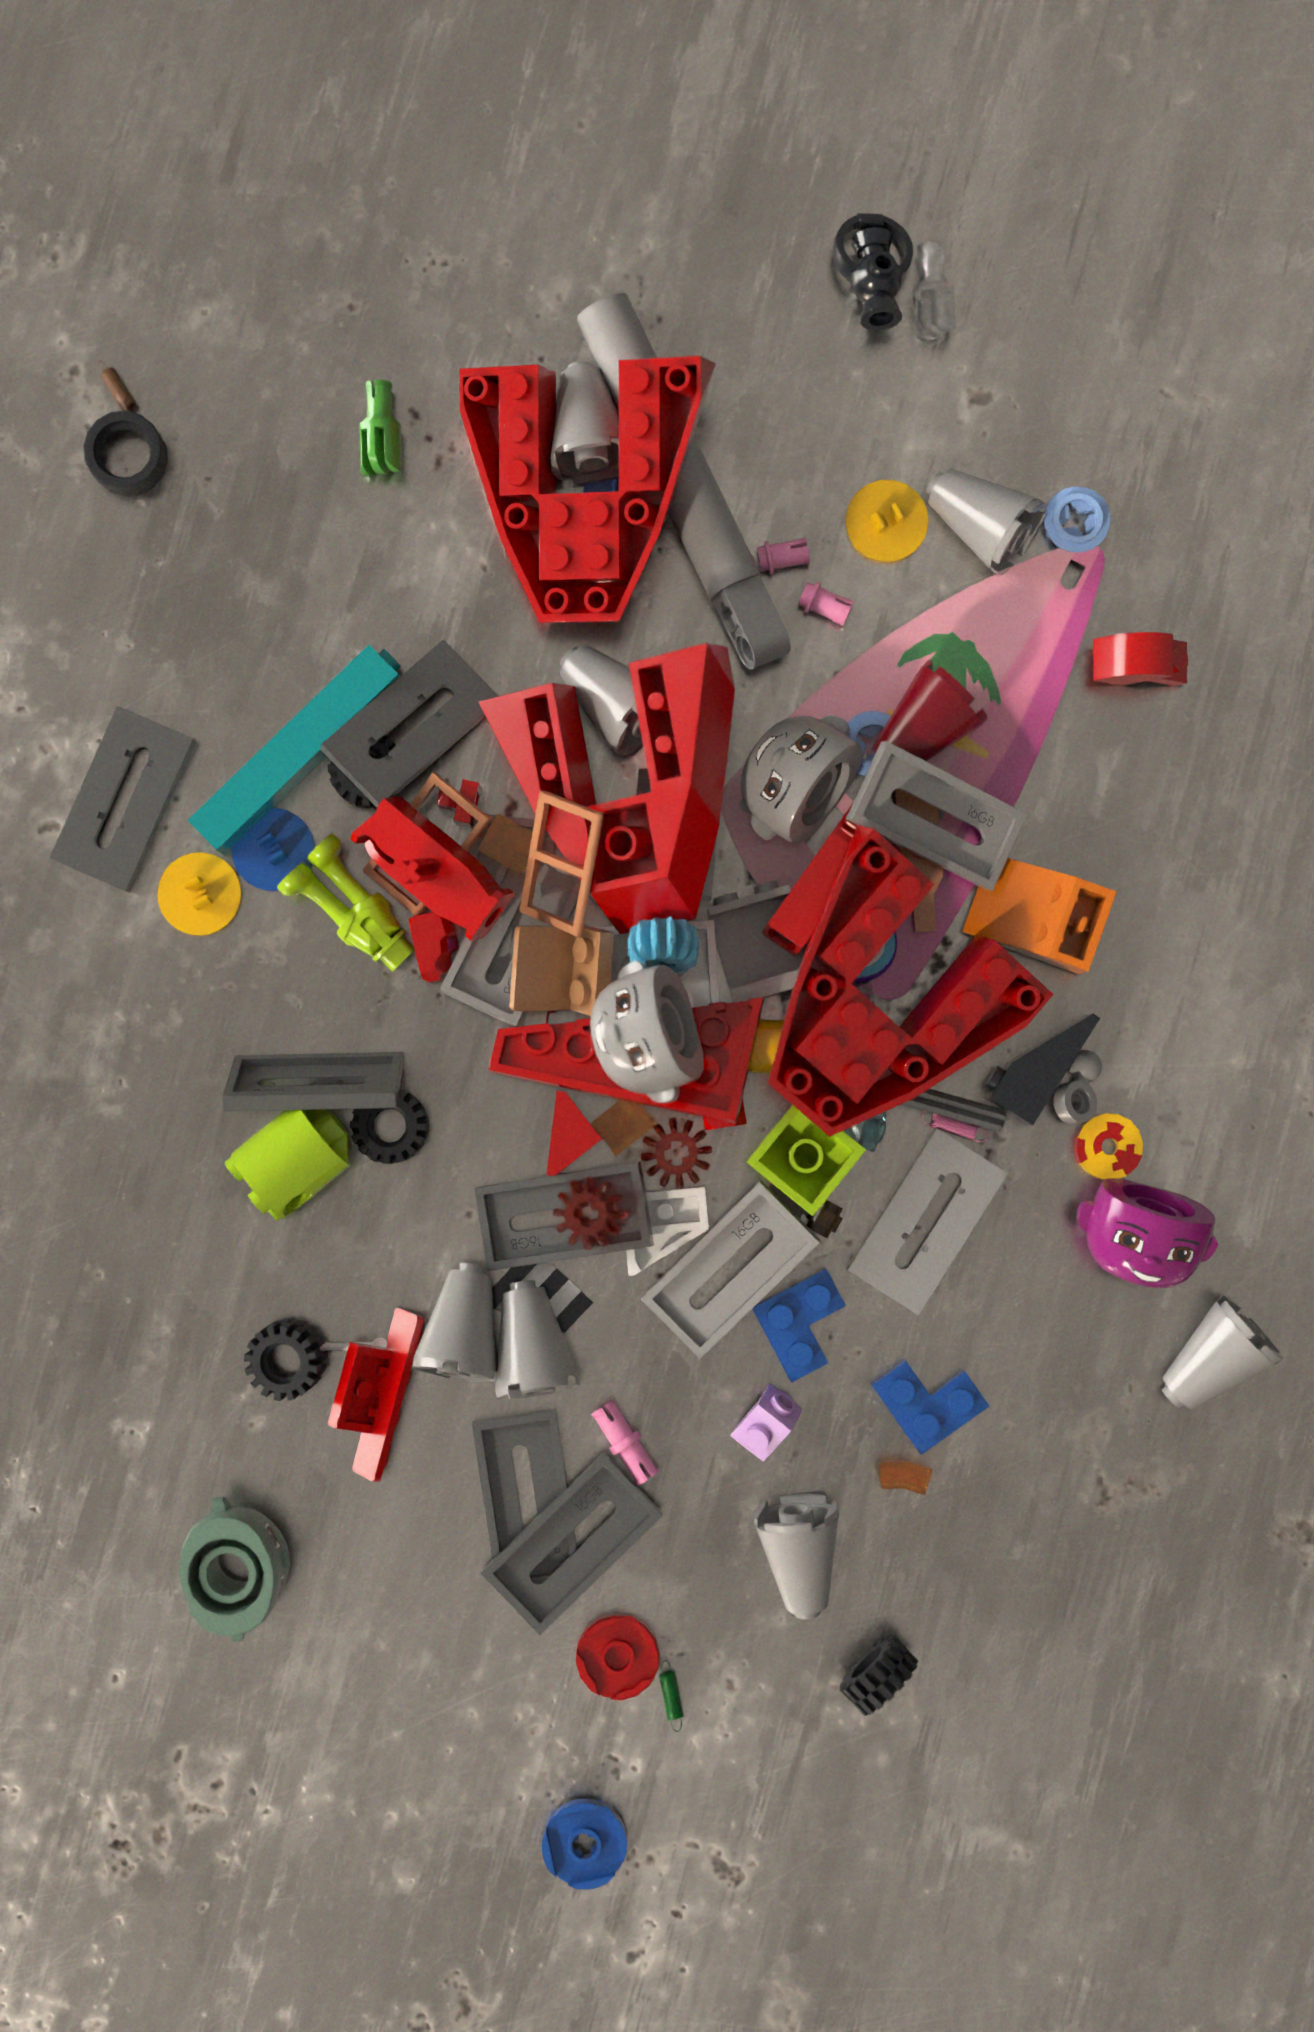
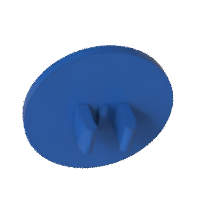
[231,808,315,891]

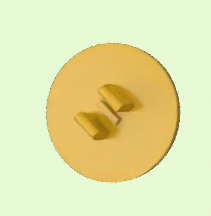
[845,480,928,563]
[158,852,242,936]

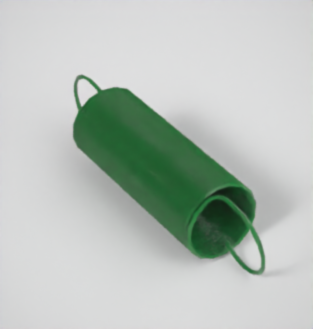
[659,1660,684,1732]

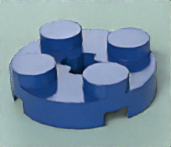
[542,1798,627,1890]

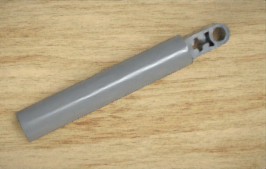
[577,293,791,669]

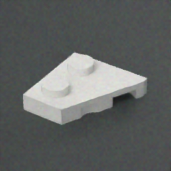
[626,1186,709,1276]

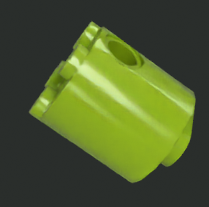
[224,1109,351,1221]

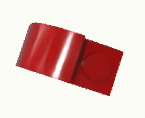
[1093,632,1188,686]

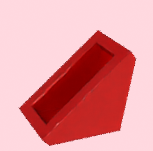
[546,1091,603,1176]

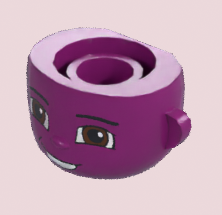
[1077,1178,1218,1288]

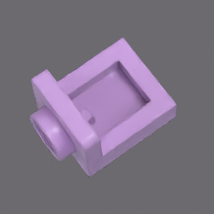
[730,1385,802,1462]

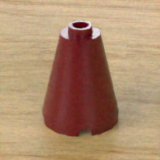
[871,660,988,761]

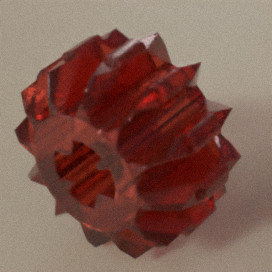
[641,1117,712,1189]
[553,1176,627,1250]

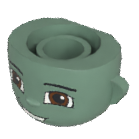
[179,1497,290,1642]

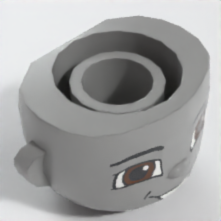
[741,715,862,843]
[590,961,703,1103]

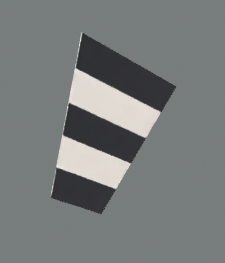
[492,1262,593,1333]

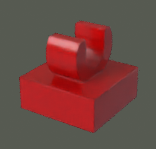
[436,779,482,829]

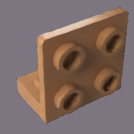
[509,925,614,1016]

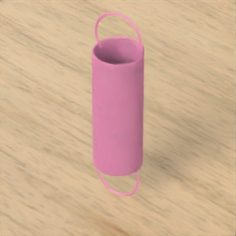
[921,1111,988,1142]

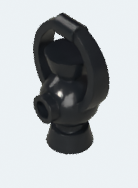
[833,213,913,331]

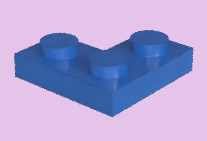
[752,1268,846,1383]
[871,1360,989,1455]

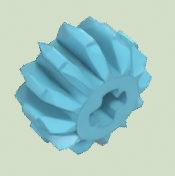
[628,917,699,974]

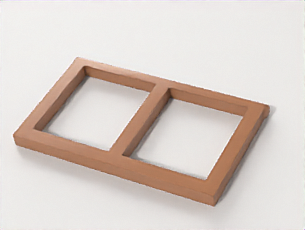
[362,772,492,916]
[519,791,604,938]

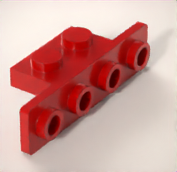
[328,1308,424,1482]

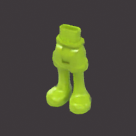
[277,833,414,972]

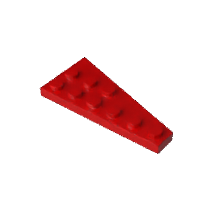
[488,997,764,1124]

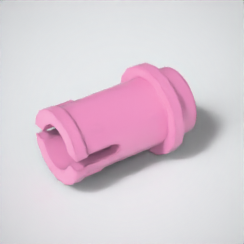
[756,537,810,574]
[798,581,854,626]

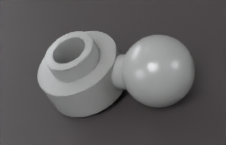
[1054,1050,1102,1124]

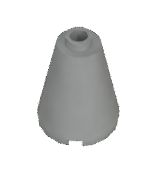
[550,361,619,485]
[927,468,1047,575]
[560,645,643,757]
[412,1263,497,1383]
[495,1280,580,1400]
[1162,1294,1283,1410]
[754,1493,839,1619]

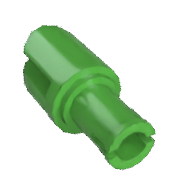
[359,379,402,477]

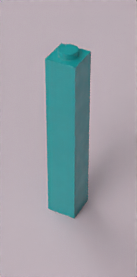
[187,645,401,856]

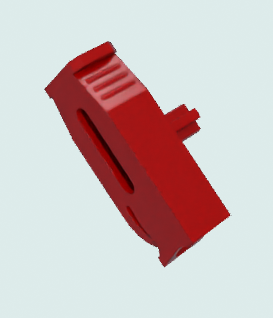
[350,796,515,941]
[761,803,857,957]

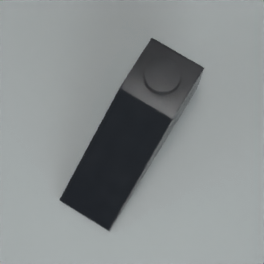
[984,1013,1100,1125]

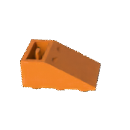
[962,858,1117,975]

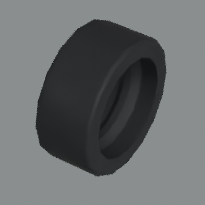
[83,410,168,496]

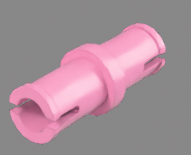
[591,1399,659,1486]

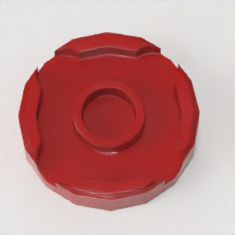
[575,1612,660,1701]

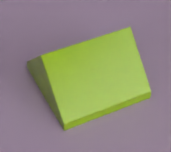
[746,1105,866,1216]

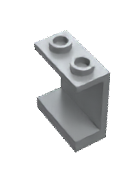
[707,880,805,1002]

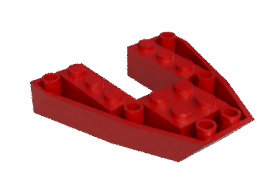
[459,356,716,623]
[479,643,735,935]
[768,825,1053,1137]

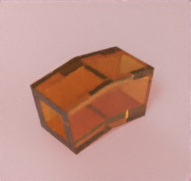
[879,1458,933,1495]

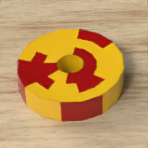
[1074,1113,1143,1179]

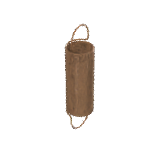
[98,361,138,414]

